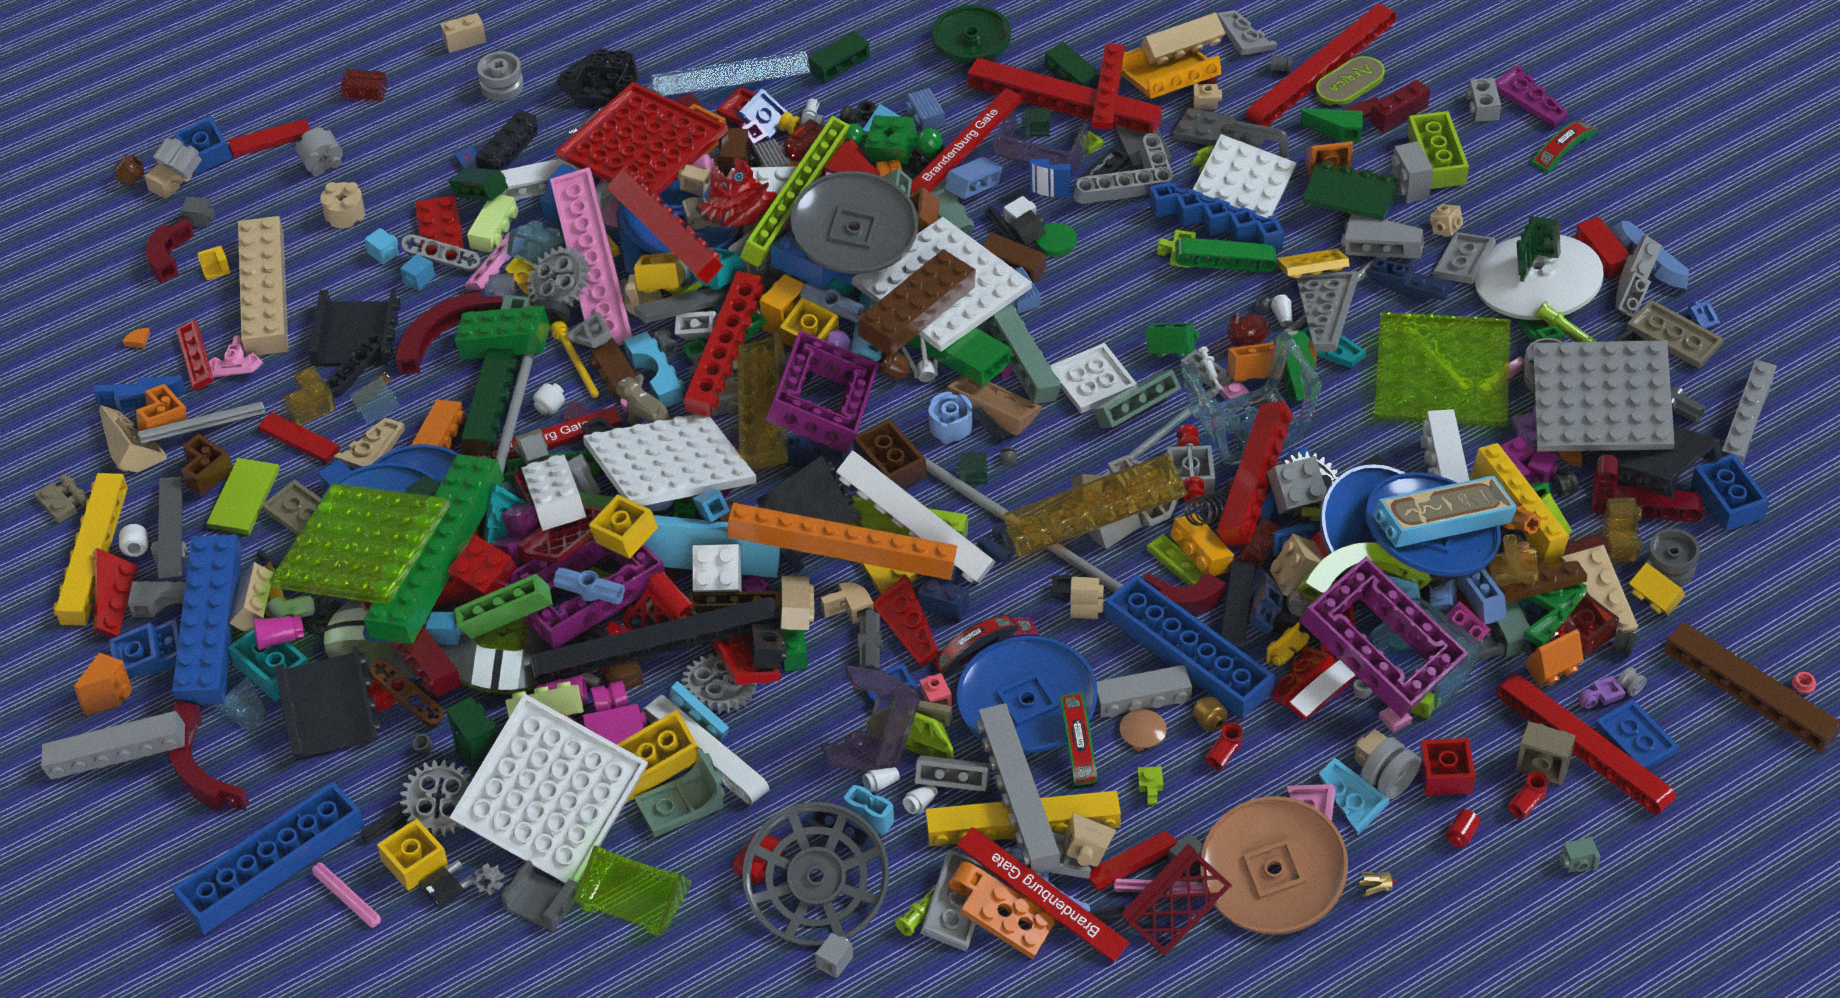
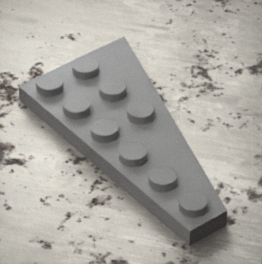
[1296,271,1358,352]

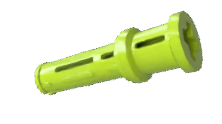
[1534,301,1596,342]
[895,886,935,936]

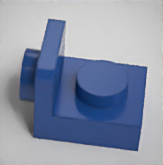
[1683,300,1720,329]

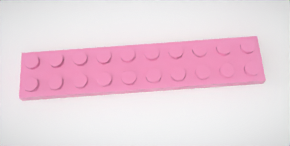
[550,167,633,346]

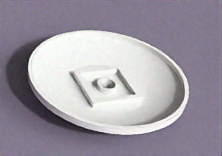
[1475,235,1603,320]

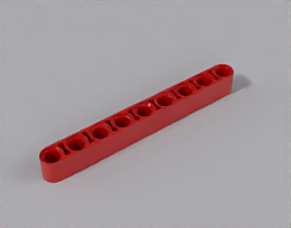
[1496,673,1676,815]

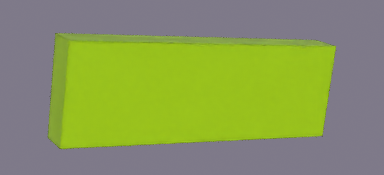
[1147,534,1204,586]

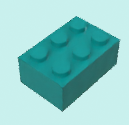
[228,629,309,702]

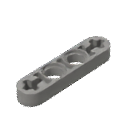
[402,234,481,272]

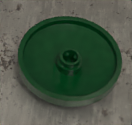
[932,5,1011,63]

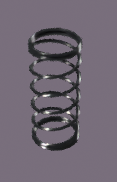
[1184,490,1230,526]

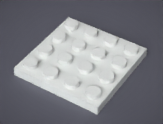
[1193,134,1297,218]

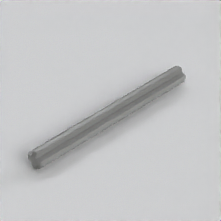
[138,402,265,444]

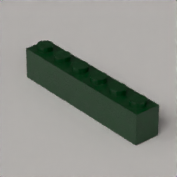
[461,349,518,455]

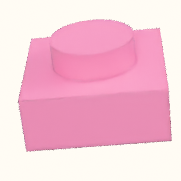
[1220,381,1250,407]

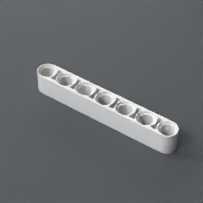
[642,695,769,805]

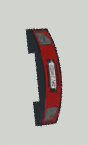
[932,614,1020,678]

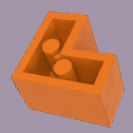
[136,384,187,431]

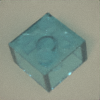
[507,221,566,265]

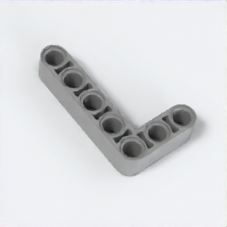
[1073,133,1172,204]

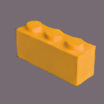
[1170,514,1234,576]

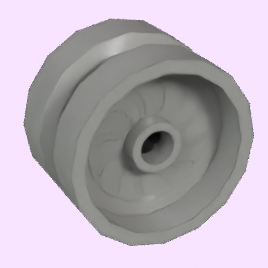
[477,51,524,101]
[1361,737,1421,799]

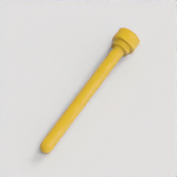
[550,321,599,398]

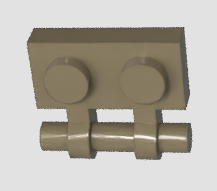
[34,474,88,524]

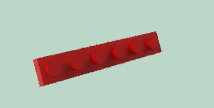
[1092,44,1125,129]

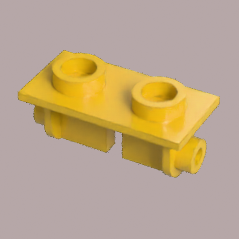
[1266,622,1310,666]

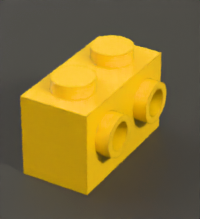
[1629,562,1686,616]

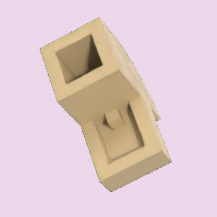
[624,274,663,317]
[821,582,874,624]

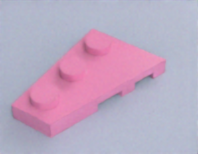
[1287,784,1336,821]

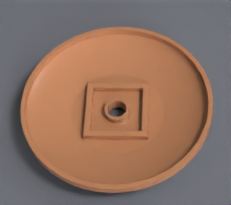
[1200,796,1348,935]

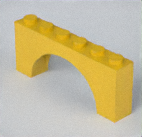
[1469,443,1569,565]

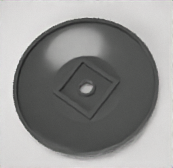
[791,171,918,274]

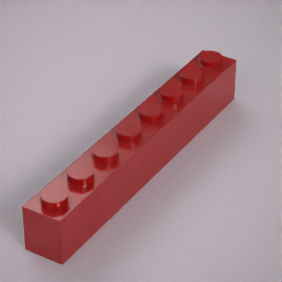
[606,169,724,284]
[1217,401,1293,546]

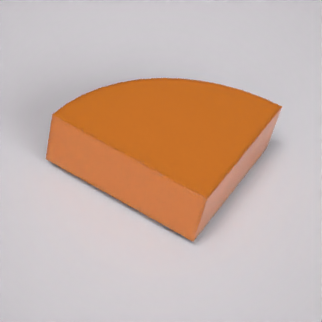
[123,328,150,348]
[1558,451,1582,467]

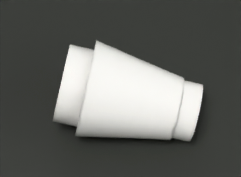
[1271,295,1293,328]
[862,767,900,793]
[903,785,938,814]

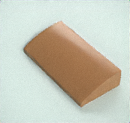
[946,376,1042,436]

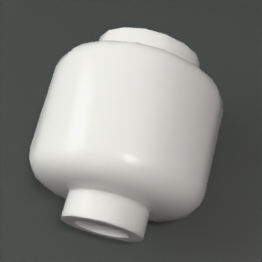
[533,383,565,416]
[119,524,148,557]

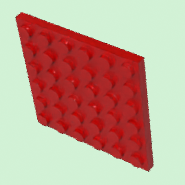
[555,82,728,196]

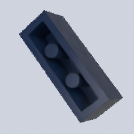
[803,799,875,853]

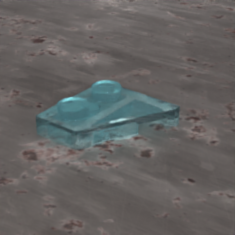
[216,676,267,732]

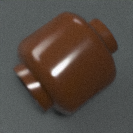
[113,155,144,185]
[878,352,910,382]

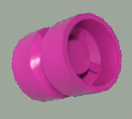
[590,680,629,712]

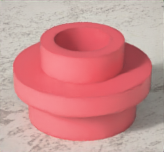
[1792,672,1816,694]

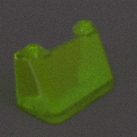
[573,845,692,936]

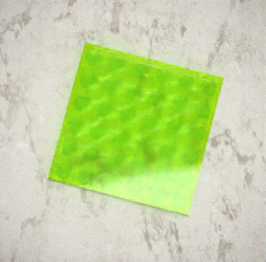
[1374,312,1510,427]
[269,483,451,604]

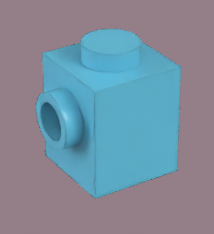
[364,228,399,265]

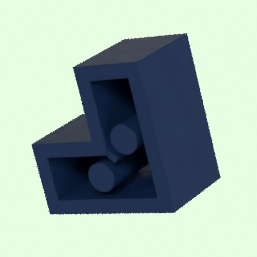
[917,566,969,623]

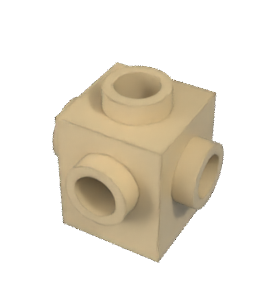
[1430,204,1463,237]

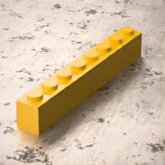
[54,473,128,626]
[926,791,1121,847]

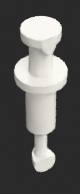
[1197,346,1223,390]

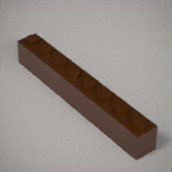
[1664,622,1840,753]

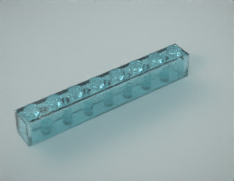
[648,51,810,96]

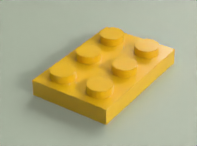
[1277,249,1349,278]

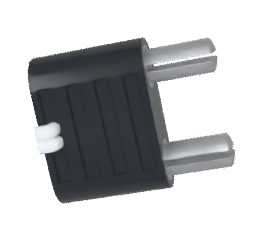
[418,860,475,909]

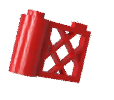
[622,572,694,630]

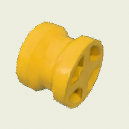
[778,112,802,136]

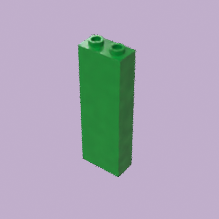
[908,327,1012,387]

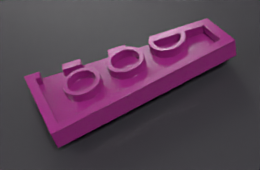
[1495,64,1568,128]

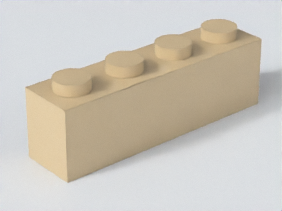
[1141,13,1225,65]
[781,575,814,630]

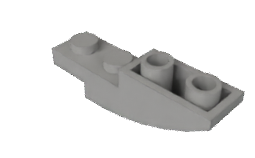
[1616,235,1662,319]

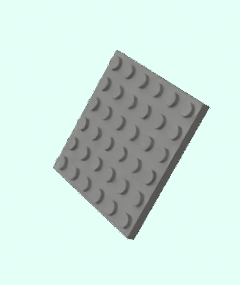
[1533,340,1674,451]

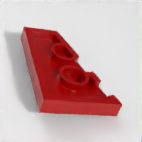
[1270,646,1335,707]

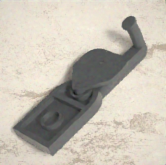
[1173,108,1289,159]

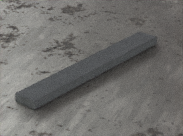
[634,272,780,323]
[158,476,183,578]

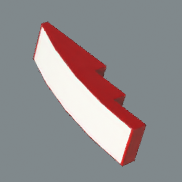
[1288,660,1357,722]

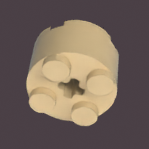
[320,182,365,229]

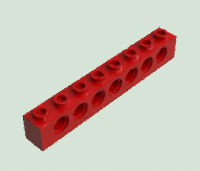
[684,271,764,417]

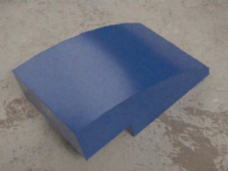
[109,619,180,677]

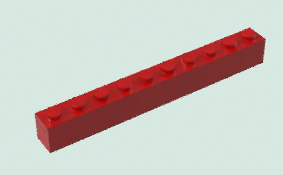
[968,58,1162,134]

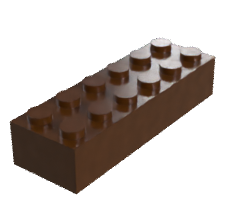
[858,249,976,357]

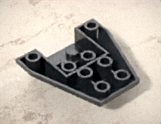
[557,48,639,106]

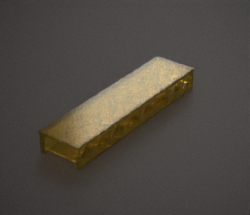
[738,332,788,471]
[1003,453,1188,558]

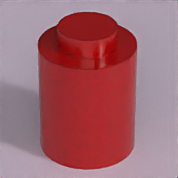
[1446,809,1481,847]

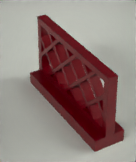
[517,499,603,564]
[1121,844,1232,957]

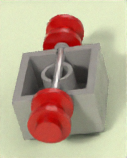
[1166,424,1215,505]

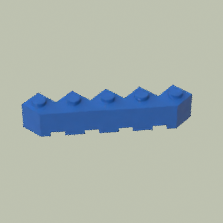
[1149,182,1284,251]

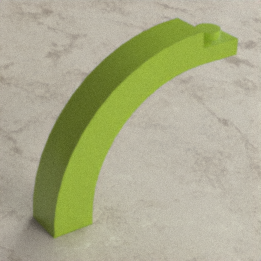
[1296,543,1431,601]

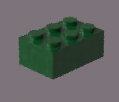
[446,696,498,776]

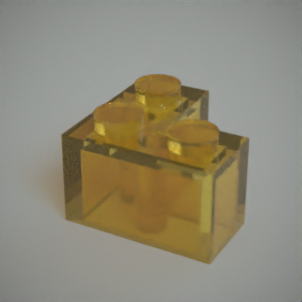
[284,366,336,426]
[1602,498,1642,563]

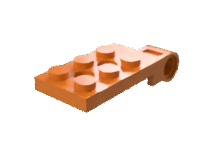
[949,862,1055,959]

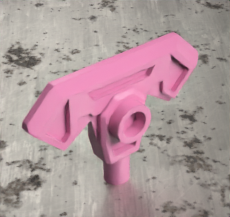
[209,335,263,377]

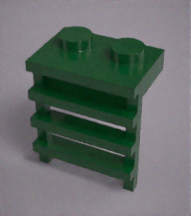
[1516,216,1561,282]

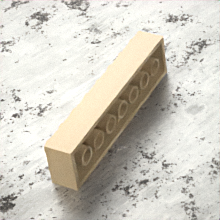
[238,216,289,356]

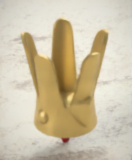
[1359,871,1397,897]

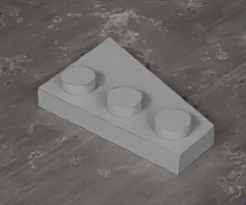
[1217,10,1277,55]

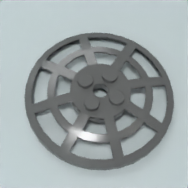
[742,802,889,947]

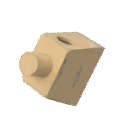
[1064,813,1116,867]

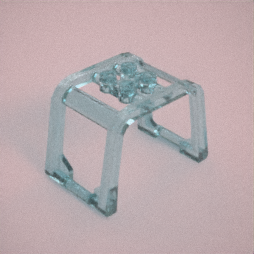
[1181,331,1323,465]

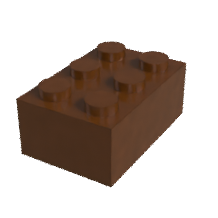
[853,418,927,489]

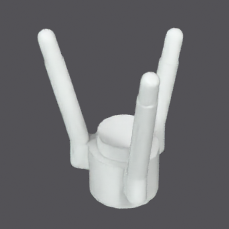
[902,337,938,382]

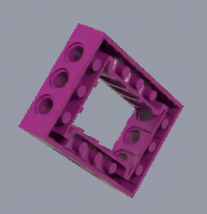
[766,330,879,453]
[502,537,665,649]
[1299,556,1469,719]

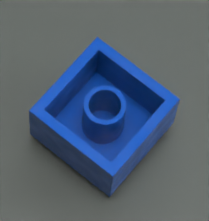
[174,116,232,175]

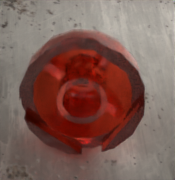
[1227,313,1271,347]

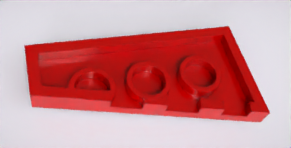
[93,548,138,639]
[873,574,940,667]

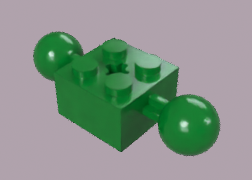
[843,115,942,165]

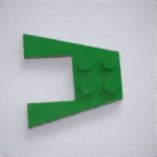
[1506,583,1587,647]

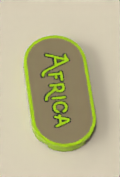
[1316,56,1385,106]

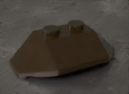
[688,591,781,615]

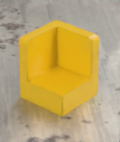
[197,245,230,280]

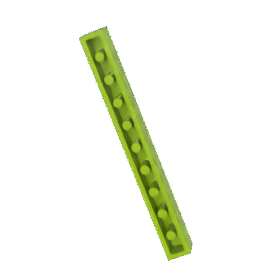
[740,116,850,267]

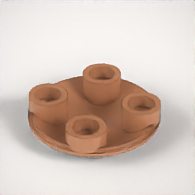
[1119,709,1167,751]

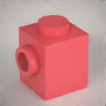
[920,673,952,706]

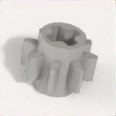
[473,863,505,895]

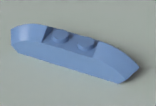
[1612,221,1689,290]

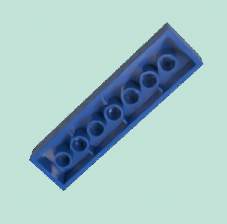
[172,535,242,705]
[1105,575,1275,719]
[172,782,365,935]

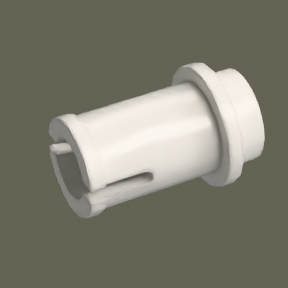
[802,99,820,116]

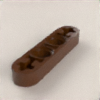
[369,659,444,727]

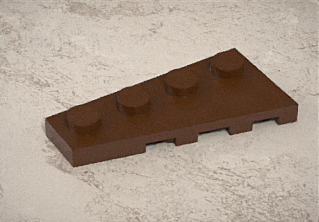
[1486,561,1587,604]

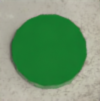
[1036,223,1077,257]

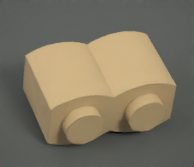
[1070,577,1104,619]

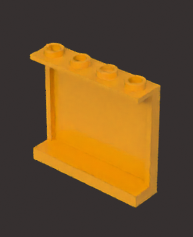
[1121,47,1222,99]

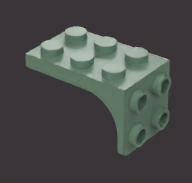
[634,748,725,838]

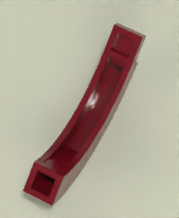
[396,292,503,375]
[168,700,250,811]

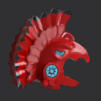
[696,158,777,229]

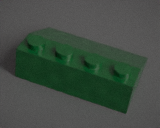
[1302,161,1399,220]

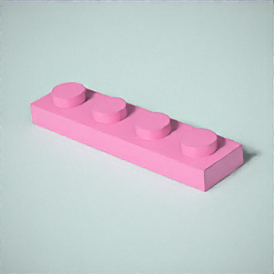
[464,229,526,292]

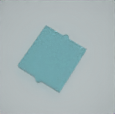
[349,377,401,425]

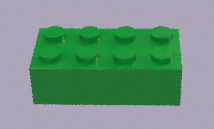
[455,306,550,360]

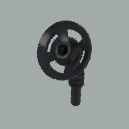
[301,573,361,635]

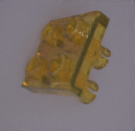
[1489,534,1539,586]

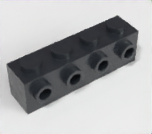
[475,110,538,171]

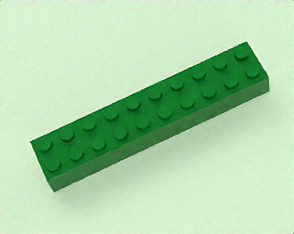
[364,454,504,645]

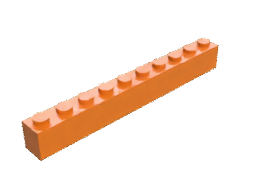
[727,503,957,580]

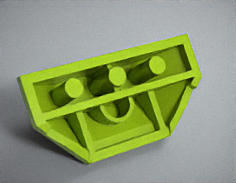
[866,704,954,759]

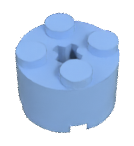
[928,392,972,444]

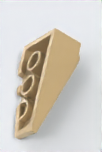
[99,405,167,473]

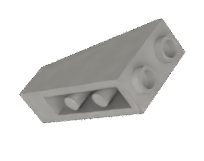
[1341,213,1424,259]

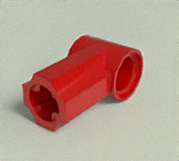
[1205,723,1243,771]
[1508,771,1548,819]

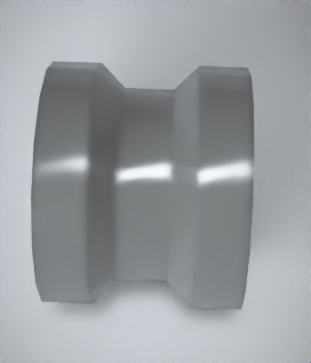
[1617,667,1647,697]

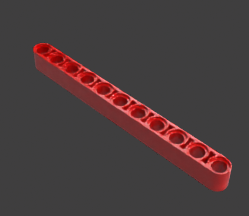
[1245,3,1397,127]

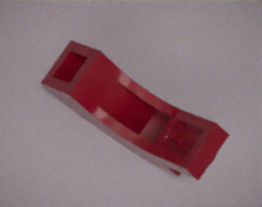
[146,218,194,284]
[1143,572,1226,616]

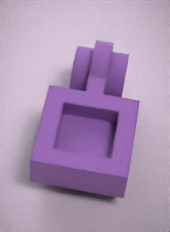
[1578,676,1625,709]

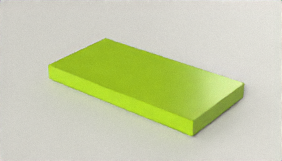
[207,458,280,535]

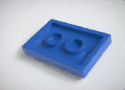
[1595,699,1679,770]

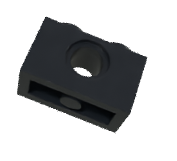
[749,624,786,670]

